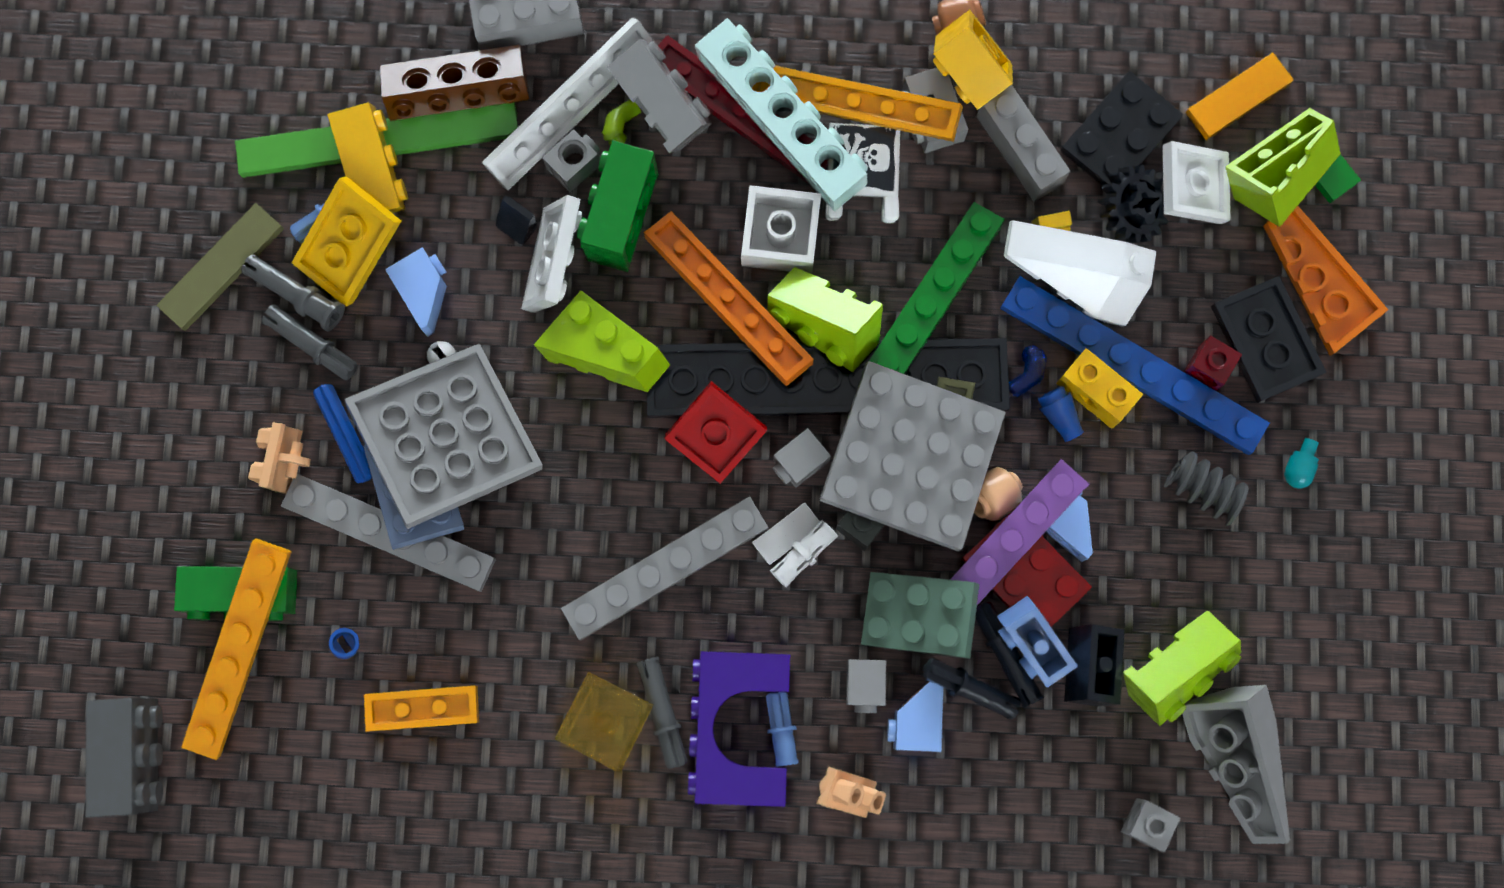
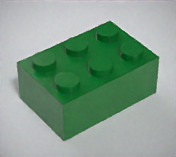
[577,140,658,272]

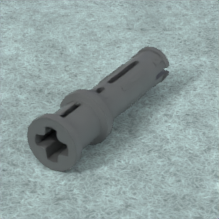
[241,254,345,332]

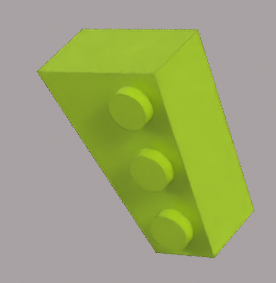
[768,267,883,372]
[534,290,670,392]

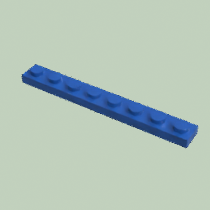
[1000,276,1270,456]

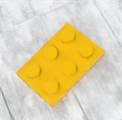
[292,176,402,307]

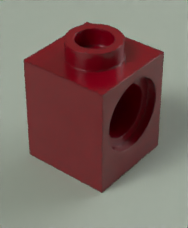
[1184,335,1242,391]

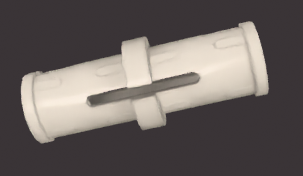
[770,520,838,587]

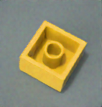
[933,9,1013,110]

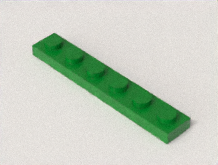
[862,202,1005,374]

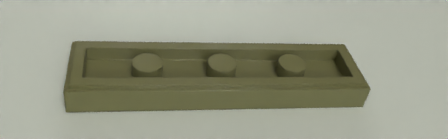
[156,203,284,331]

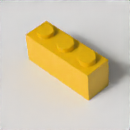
[327,102,408,213]

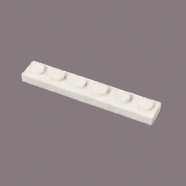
[482,18,653,190]

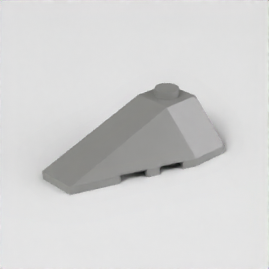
[1182,685,1290,844]

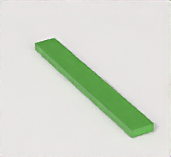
[235,102,519,178]

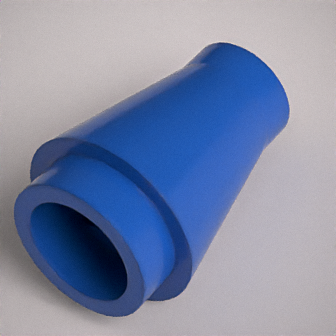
[1038,386,1084,442]

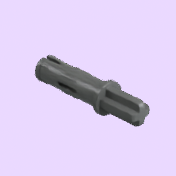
[261,304,357,380]
[636,657,687,769]

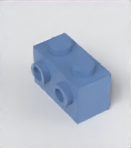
[997,596,1078,688]

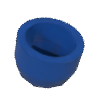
[329,628,359,659]

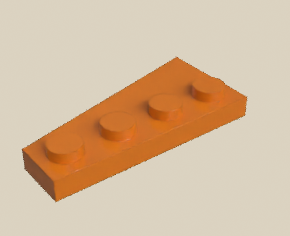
[1263,206,1389,356]

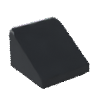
[496,196,538,245]

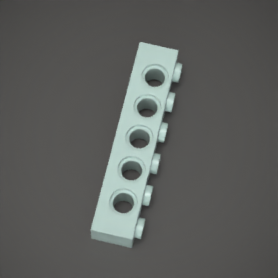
[695,18,868,212]

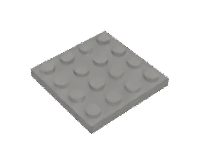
[345,343,543,529]
[819,361,1006,551]

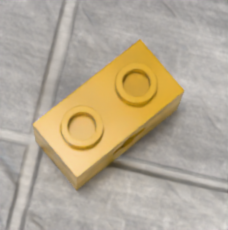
[1056,348,1143,429]

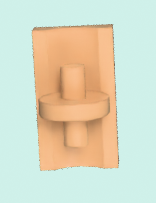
[248,422,311,494]
[817,766,886,818]

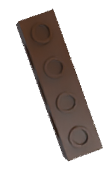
[380,44,529,121]

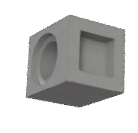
[542,129,600,193]
[773,428,831,488]
[846,659,886,713]
[1121,798,1181,853]

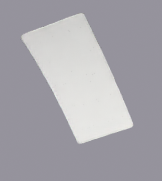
[752,503,820,565]

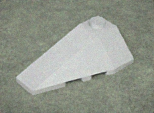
[1004,220,1156,327]

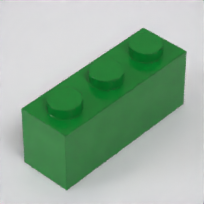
[174,566,297,621]

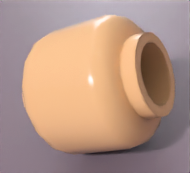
[974,467,1023,521]

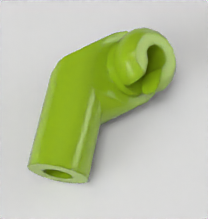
[602,99,641,146]

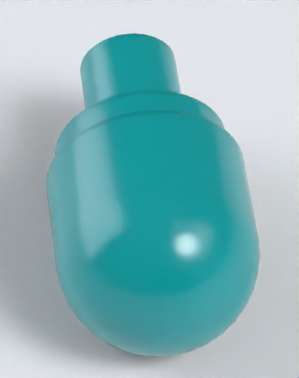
[1284,438,1319,489]

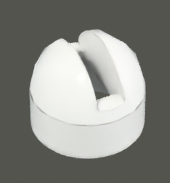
[427,341,456,364]

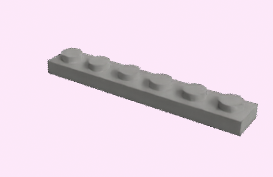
[281,474,496,592]
[561,496,769,641]

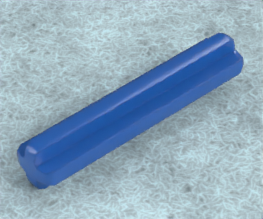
[313,384,372,483]

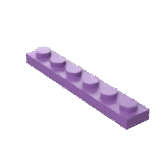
[950,459,1089,605]

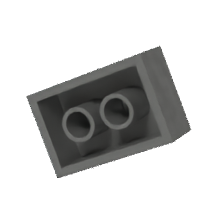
[86,698,163,817]

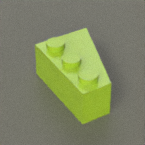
[1225,108,1341,227]
[1123,610,1241,726]

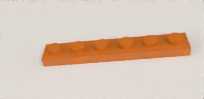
[644,211,814,386]

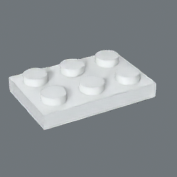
[521,195,582,313]

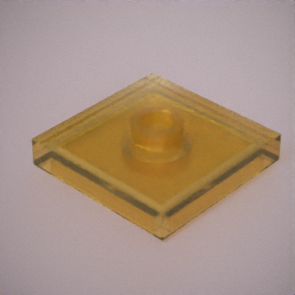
[555,672,654,772]

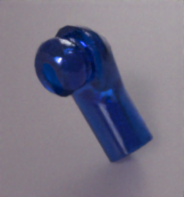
[1009,345,1047,398]

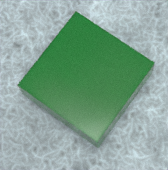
[1315,154,1361,204]

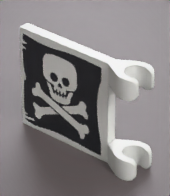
[825,123,900,223]

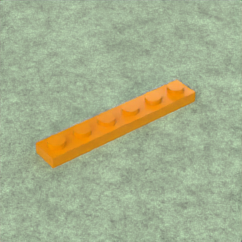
[752,66,963,142]
[181,538,292,760]

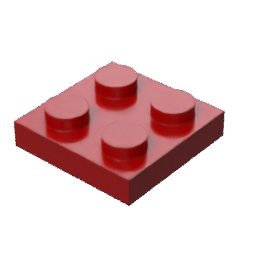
[664,381,767,484]

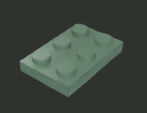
[861,572,979,659]

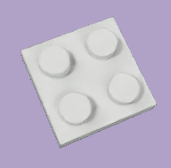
[1163,141,1231,224]

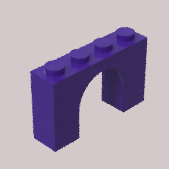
[688,651,790,807]

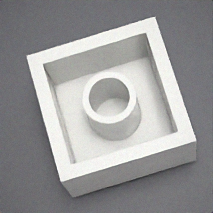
[741,185,821,274]

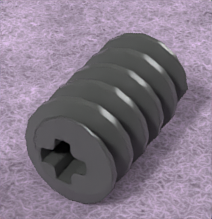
[1164,451,1249,526]

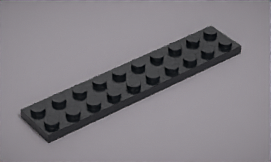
[647,338,1010,418]

